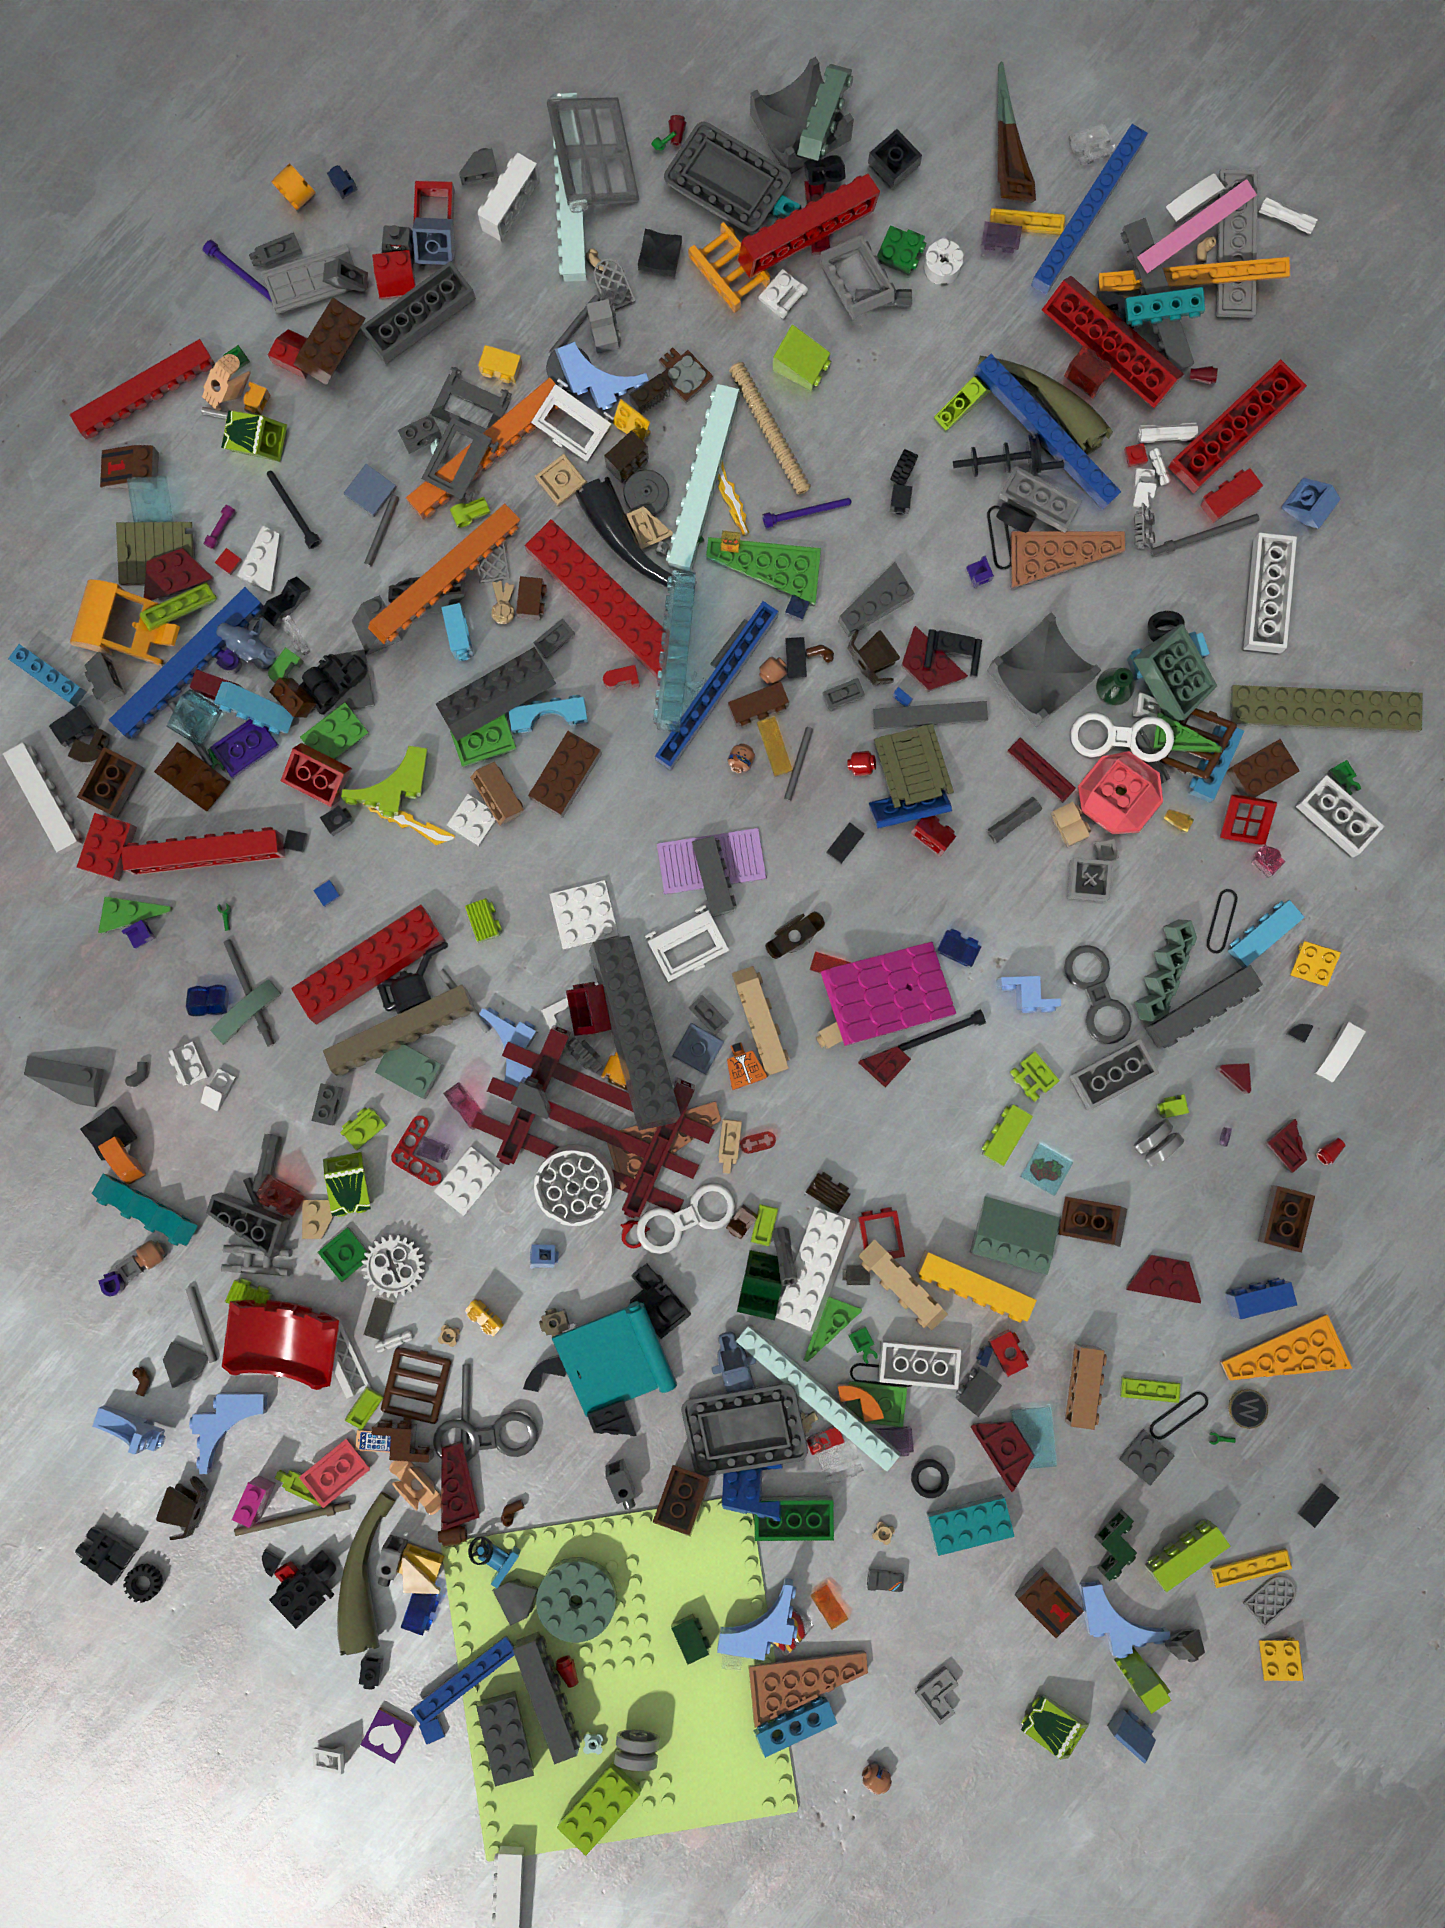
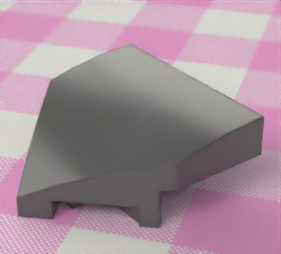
[163,1342,208,1388]
[492,1579,539,1626]

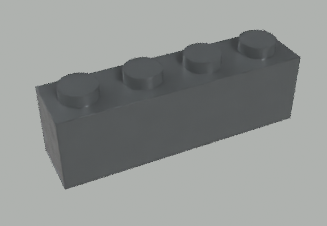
[692,836,737,917]

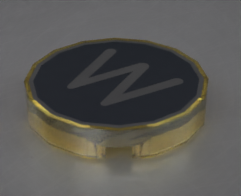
[1228,1389,1268,1429]

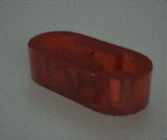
[740,1131,776,1154]

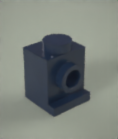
[327,165,358,199]

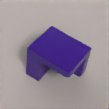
[966,556,994,588]
[122,920,155,948]

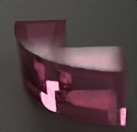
[443,1082,485,1130]

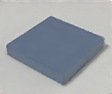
[344,464,397,516]
[672,1023,724,1075]

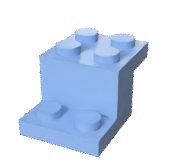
[997,976,1061,1013]

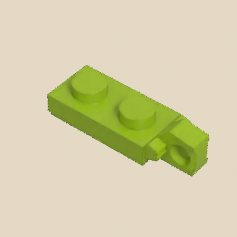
[274,1470,321,1507]

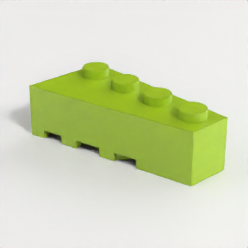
[1114,1647,1172,1714]

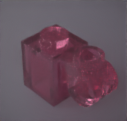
[1251,845,1286,877]

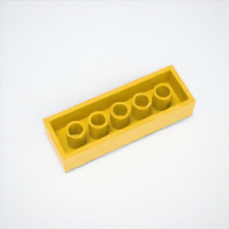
[916,1250,1037,1323]

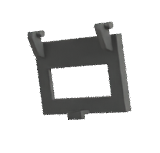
[430,367,512,433]
[421,418,499,504]

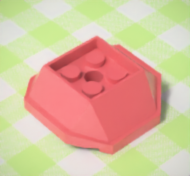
[1078,751,1163,834]

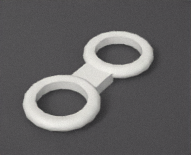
[1071,712,1174,762]
[636,1183,735,1254]

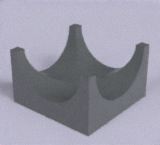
[750,56,854,174]
[987,612,1101,728]

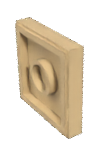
[535,454,587,507]

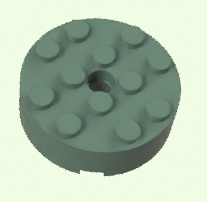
[536,1557,617,1643]

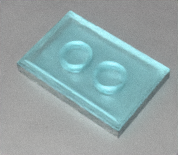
[127,476,173,522]
[1012,1406,1057,1469]

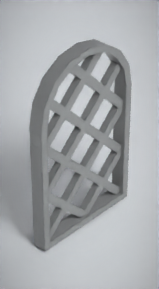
[594,258,636,309]
[477,543,510,583]
[1243,1576,1296,1628]

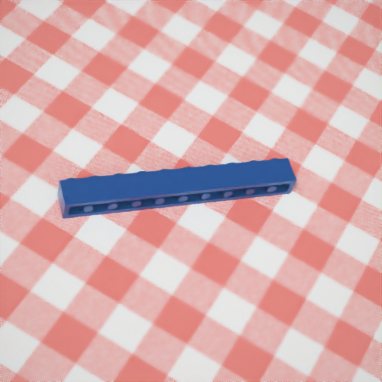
[1031,124,1148,295]
[974,353,1121,510]
[109,587,264,739]
[655,601,779,770]

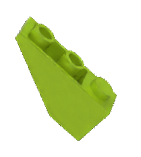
[934,376,991,431]

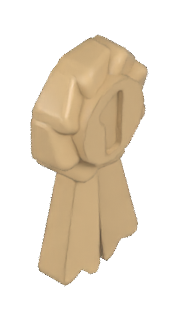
[492,581,515,624]

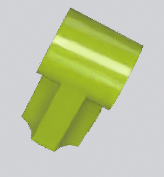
[450,497,491,528]

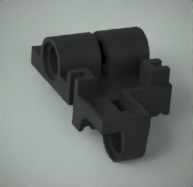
[300,654,367,715]
[630,1263,691,1339]
[269,1550,337,1629]

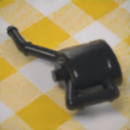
[377,942,448,1014]

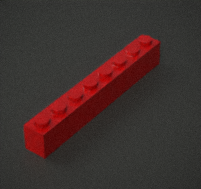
[69,339,215,439]

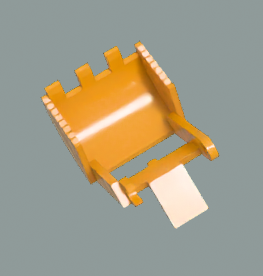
[70,579,180,666]

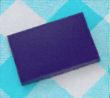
[210,719,279,778]

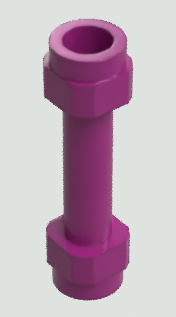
[203,505,236,549]

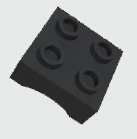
[638,229,682,277]
[80,1106,137,1161]

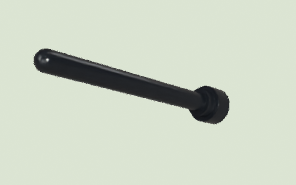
[267,470,322,549]
[898,1009,986,1051]

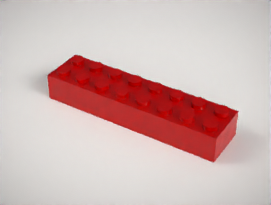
[738,174,880,278]
[1042,276,1184,408]
[1168,359,1307,494]
[121,827,285,875]
[291,904,446,1025]

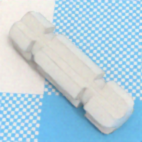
[1149,448,1171,485]
[375,1330,413,1353]

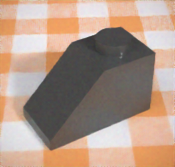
[459,148,498,185]
[323,258,368,291]
[1165,1629,1205,1662]

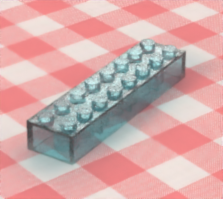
[653,570,696,732]

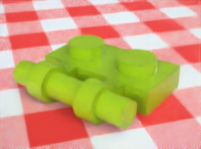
[1010,1051,1060,1102]

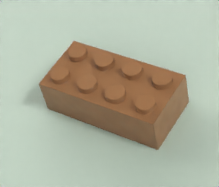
[1065,1344,1107,1430]

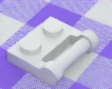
[758,269,808,319]

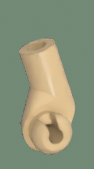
[1197,236,1216,264]
[586,248,609,272]

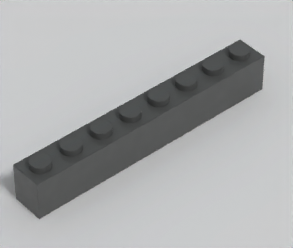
[1120,218,1194,370]

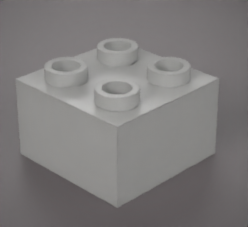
[1067,858,1112,902]

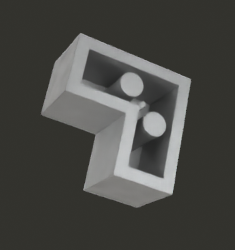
[586,299,621,354]

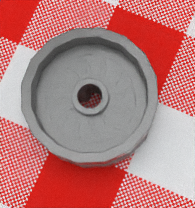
[1134,1119,1184,1167]
[614,1730,660,1771]

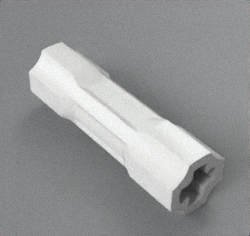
[1259,196,1318,234]
[1138,423,1198,443]

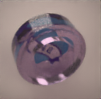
[1219,1127,1232,1147]

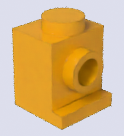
[244,382,271,415]

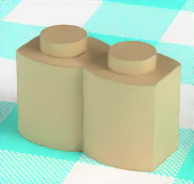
[1051,802,1091,848]

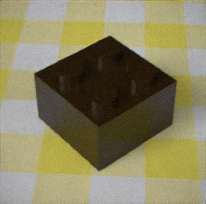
[604,430,649,483]

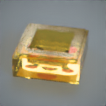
[720,530,741,553]

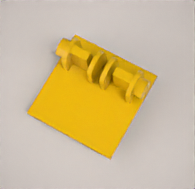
[612,399,651,442]
[1290,941,1341,987]
[465,1299,504,1337]
[1259,1637,1304,1681]

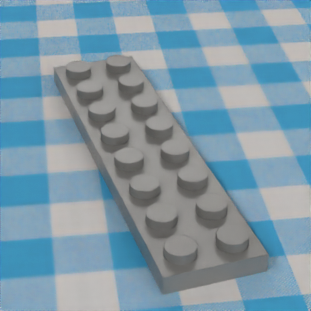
[1217,169,1258,318]

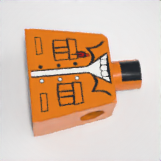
[727,1042,767,1090]

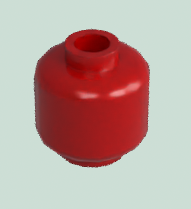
[847,751,876,776]

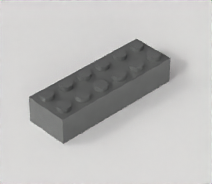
[360,261,476,364]
[436,647,556,741]
[1145,965,1263,1048]
[513,1632,582,1765]

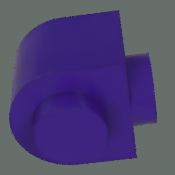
[216,648,242,674]
[98,1271,124,1296]

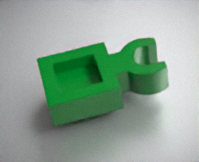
[1329,760,1361,795]
[848,1326,878,1364]

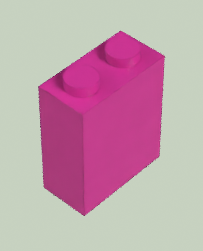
[232,1475,276,1528]

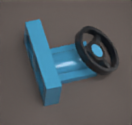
[468,1536,520,1588]

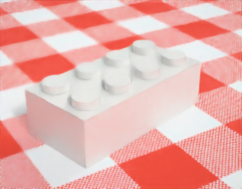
[478,152,540,241]
[1295,775,1385,857]
[878,1340,961,1390]

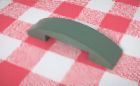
[210,980,281,1045]

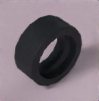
[996,503,1035,533]
[1148,611,1185,642]
[911,1459,949,1498]

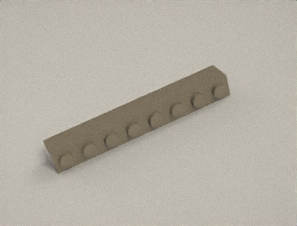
[323,985,475,1076]

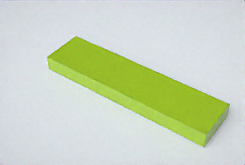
[139,582,217,631]

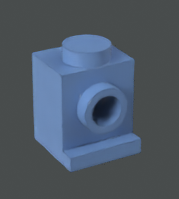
[530,1245,558,1269]

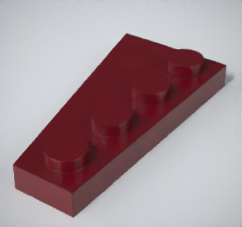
[441,1442,480,1530]

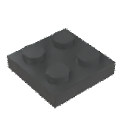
[1119,1429,1175,1486]

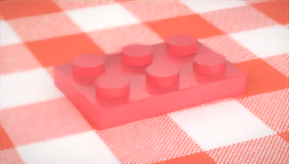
[299,1439,370,1509]

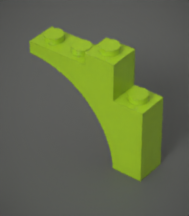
[341,746,428,818]

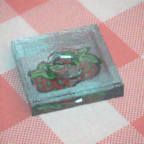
[1020,1143,1073,1196]

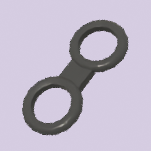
[1064,945,1132,1044]
[433,1412,538,1462]

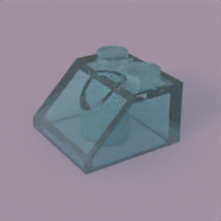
[166,689,222,746]

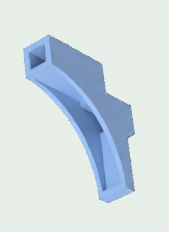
[555,342,649,410]
[479,1007,538,1087]
[189,1392,268,1474]
[92,1405,166,1455]
[717,1578,798,1661]
[1079,1580,1171,1658]

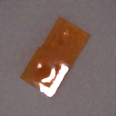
[810,1585,849,1630]

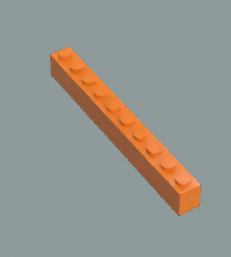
[406,378,560,519]
[368,503,521,645]

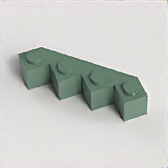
[797,64,853,161]
[1134,919,1197,1022]

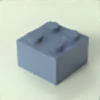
[412,217,455,265]

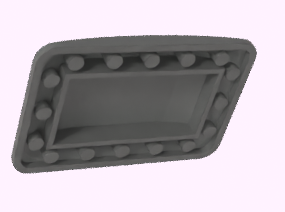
[664,121,791,233]
[681,1384,808,1476]

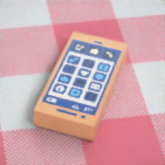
[355,1430,391,1453]

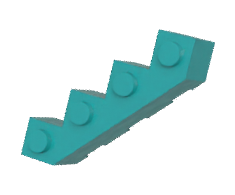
[91,1173,198,1246]

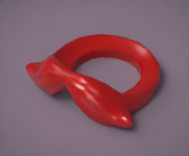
[621,1220,650,1249]

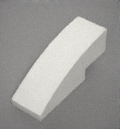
[1166,173,1225,224]
[1315,1022,1366,1083]

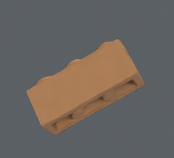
[470,761,524,826]

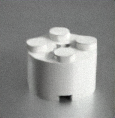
[924,238,964,285]

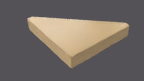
[402,1555,441,1594]

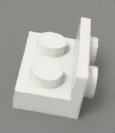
[168,1042,209,1086]

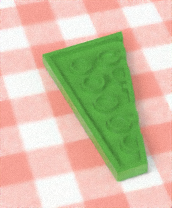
[706,537,821,605]

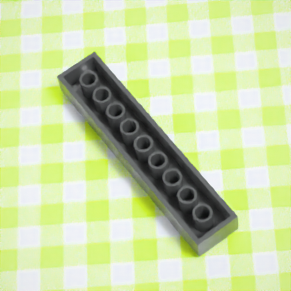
[589,935,681,1131]

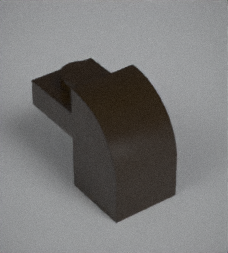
[68,728,110,766]

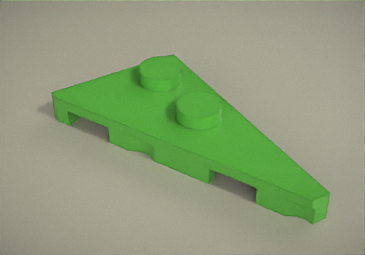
[1153,713,1222,752]
[98,897,172,934]
[803,1297,862,1362]

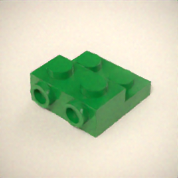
[877,225,927,275]

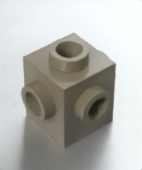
[539,1308,570,1337]

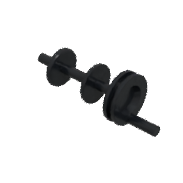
[952,434,1064,477]

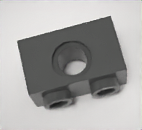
[398,414,442,454]
[311,1083,343,1125]

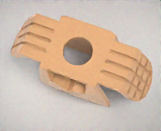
[202,354,251,411]
[389,1461,441,1515]

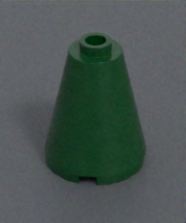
[1096,668,1134,706]

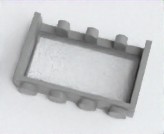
[821,235,896,321]

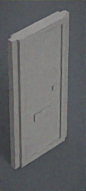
[261,245,355,314]

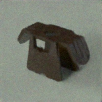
[847,629,900,686]
[765,911,825,959]
[156,1476,209,1540]

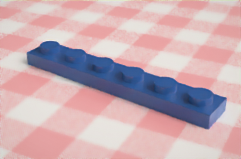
[410,1635,514,1726]

